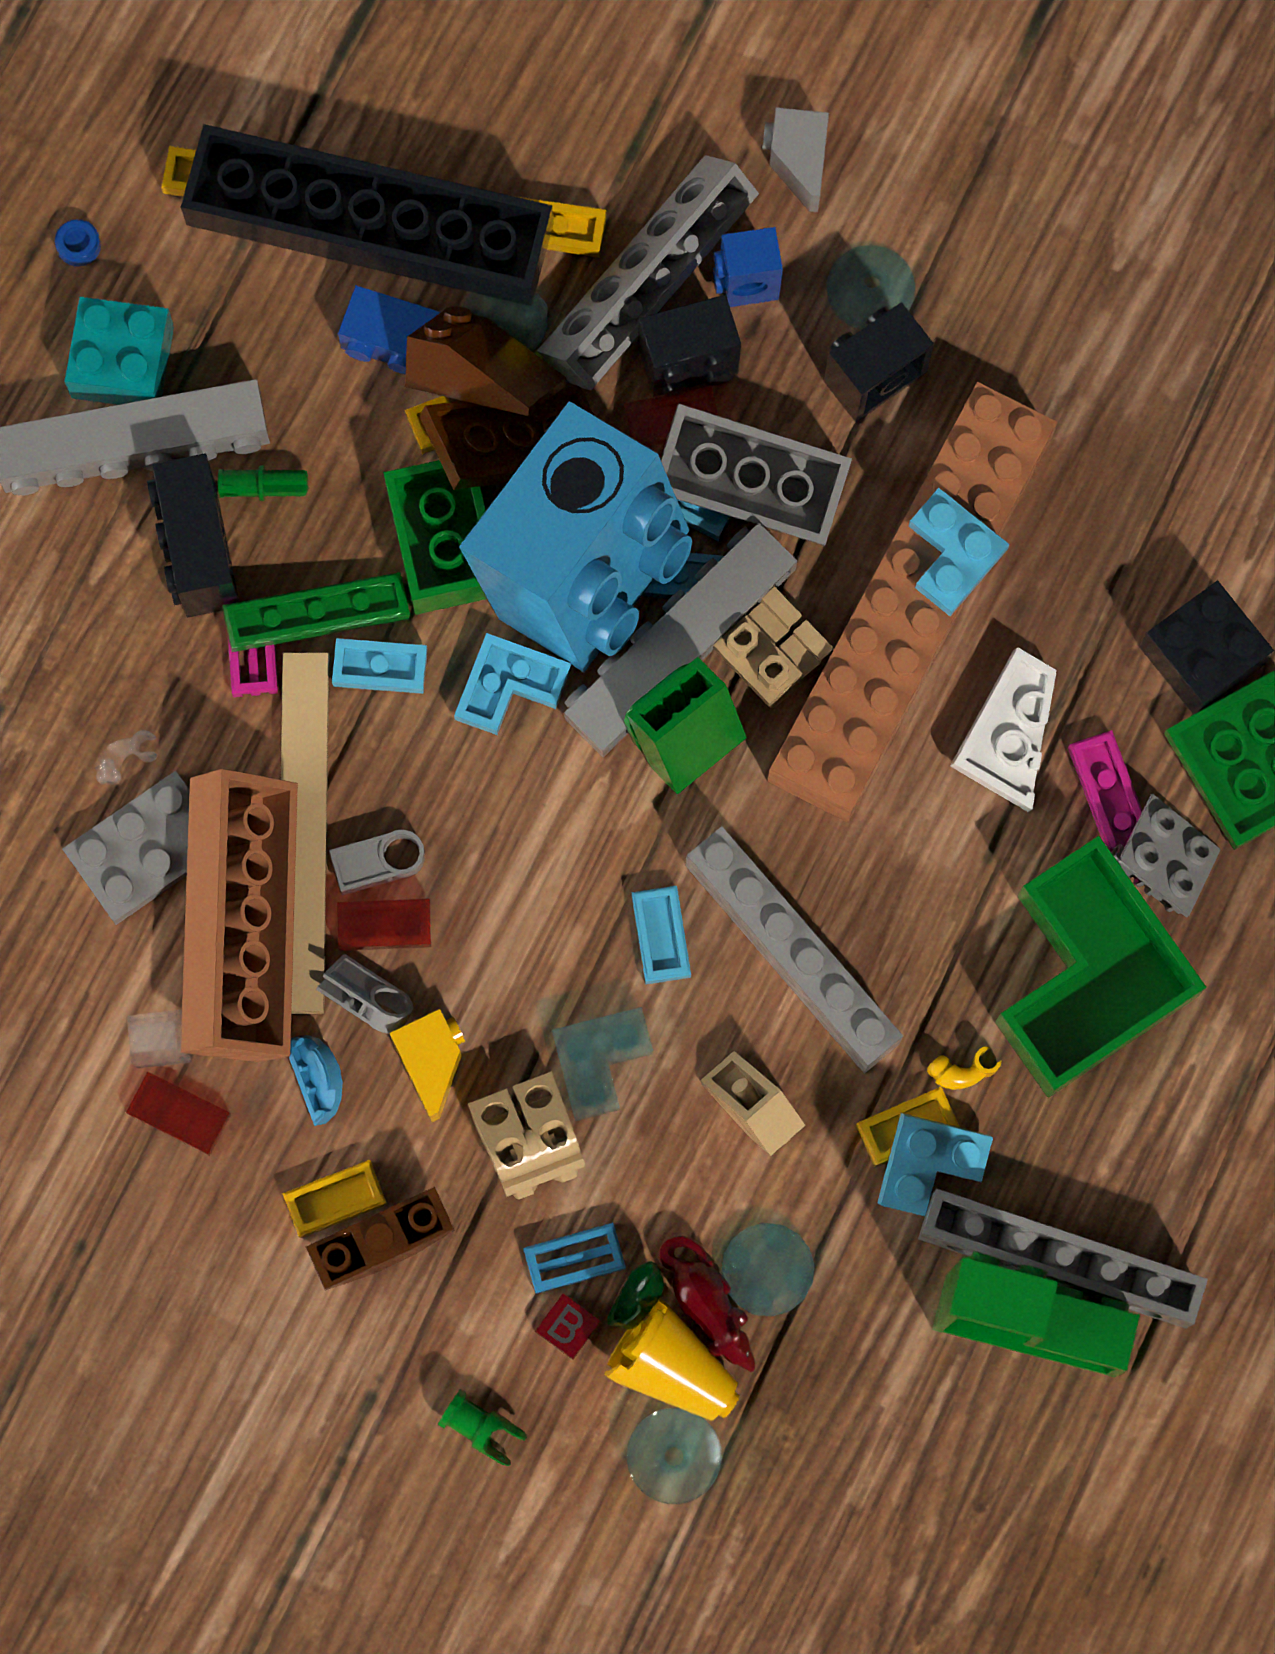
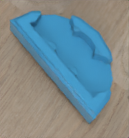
[289,1035,343,1126]

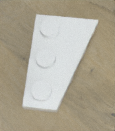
[950,647,1057,812]

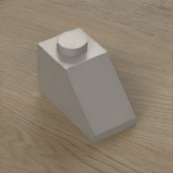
[763,107,829,212]

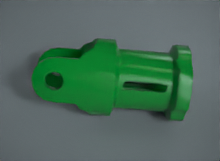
[437,1389,527,1466]

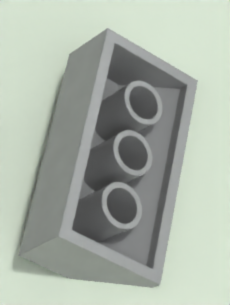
[661,404,852,546]

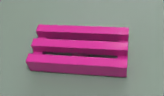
[228,637,279,697]

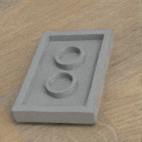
[62,771,190,925]

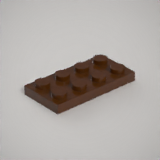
[419,386,594,490]

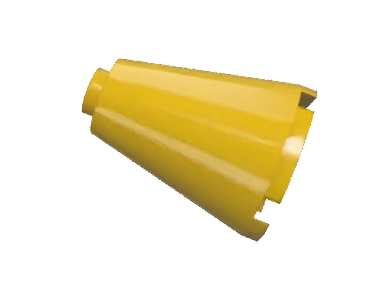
[604,1298,740,1421]

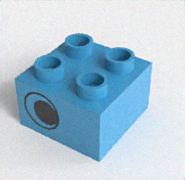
[459,401,692,672]

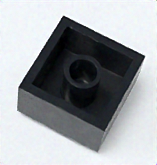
[638,295,741,398]
[824,302,934,423]
[1139,580,1275,715]

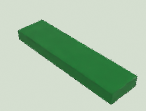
[222,572,410,652]

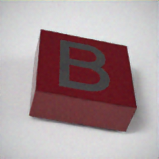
[535,1293,601,1360]

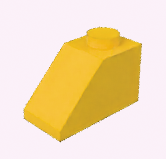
[390,1009,465,1122]

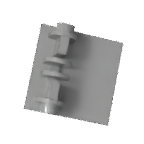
[1111,794,1221,918]

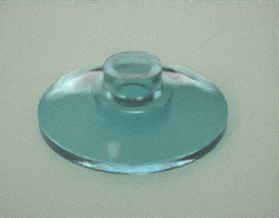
[827,245,915,330]
[627,1408,722,1504]

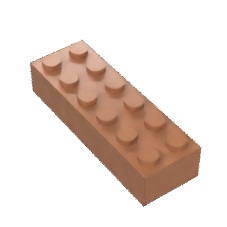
[181,769,298,1062]

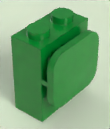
[624,657,747,794]

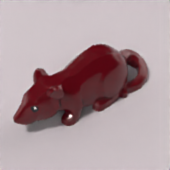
[658,1235,755,1372]

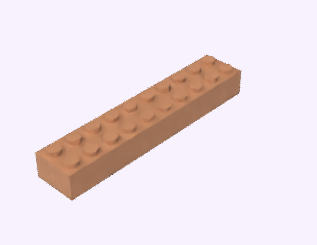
[767,382,1058,823]

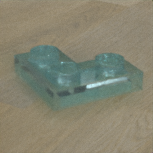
[552,1007,653,1121]

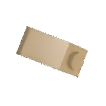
[700,1051,805,1156]

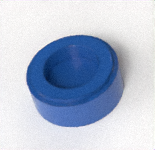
[55,219,101,267]

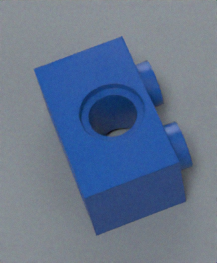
[713,227,783,307]

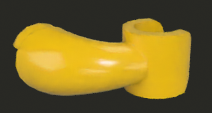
[927,1047,1002,1090]

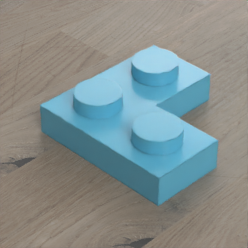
[909,488,1010,616]
[454,633,572,735]
[877,1113,993,1216]

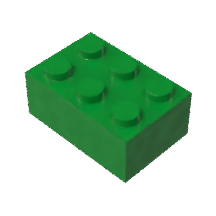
[383,460,487,615]

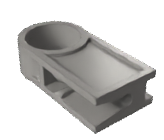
[329,829,425,896]
[316,954,413,1034]

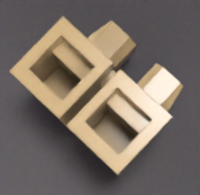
[713,586,834,709]
[468,1071,585,1200]

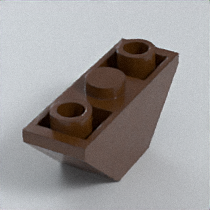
[306,1187,454,1291]

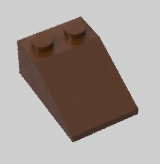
[405,306,566,416]

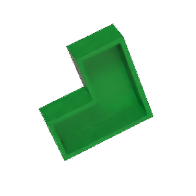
[995,836,1207,1098]
[933,1252,1140,1377]

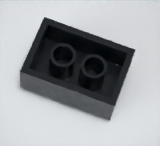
[147,453,239,618]

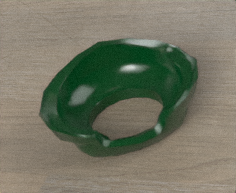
[607,1261,664,1329]

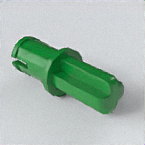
[218,465,309,501]

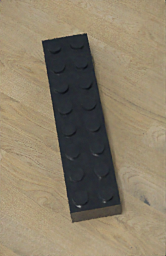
[181,124,553,306]

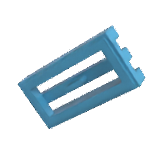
[523,1223,626,1294]

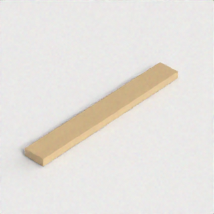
[281,653,329,1014]

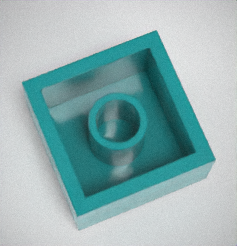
[65,297,174,405]

